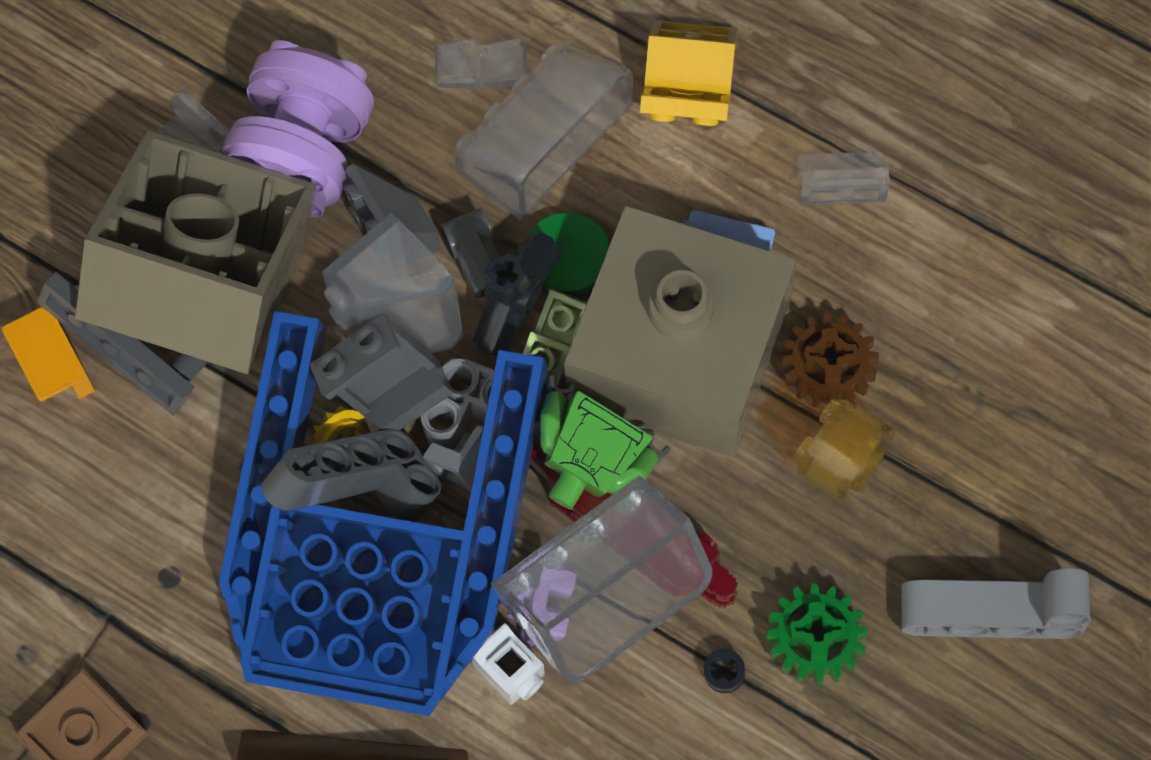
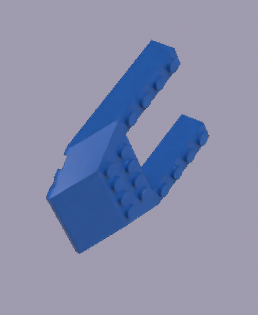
[219,311,548,716]

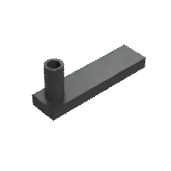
[37,272,208,416]

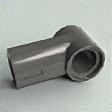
[440,208,499,299]

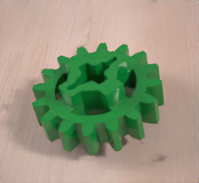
[766,583,868,686]

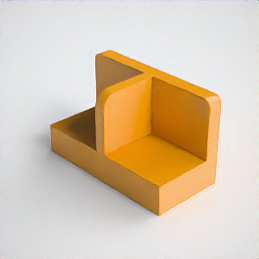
[2,307,95,401]

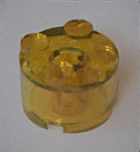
[794,398,895,505]

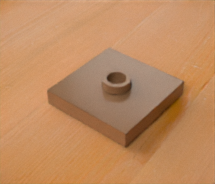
[14,668,148,760]

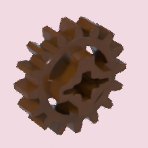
[781,312,879,410]

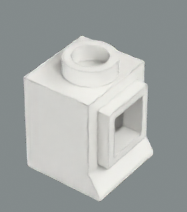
[472,623,545,705]

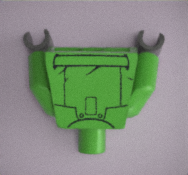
[540,375,670,510]

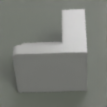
[423,425,484,491]

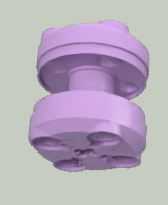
[220,40,374,218]

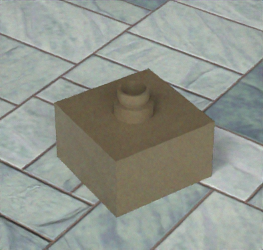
[75,130,317,375]
[564,206,797,458]

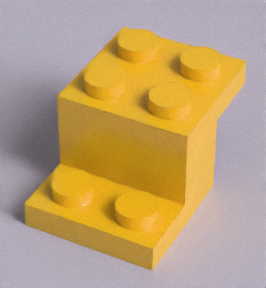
[640,20,738,126]

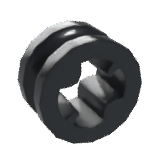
[703,649,746,694]

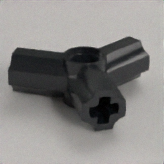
[472,232,562,355]

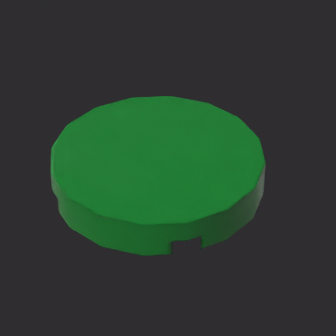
[527,212,609,297]

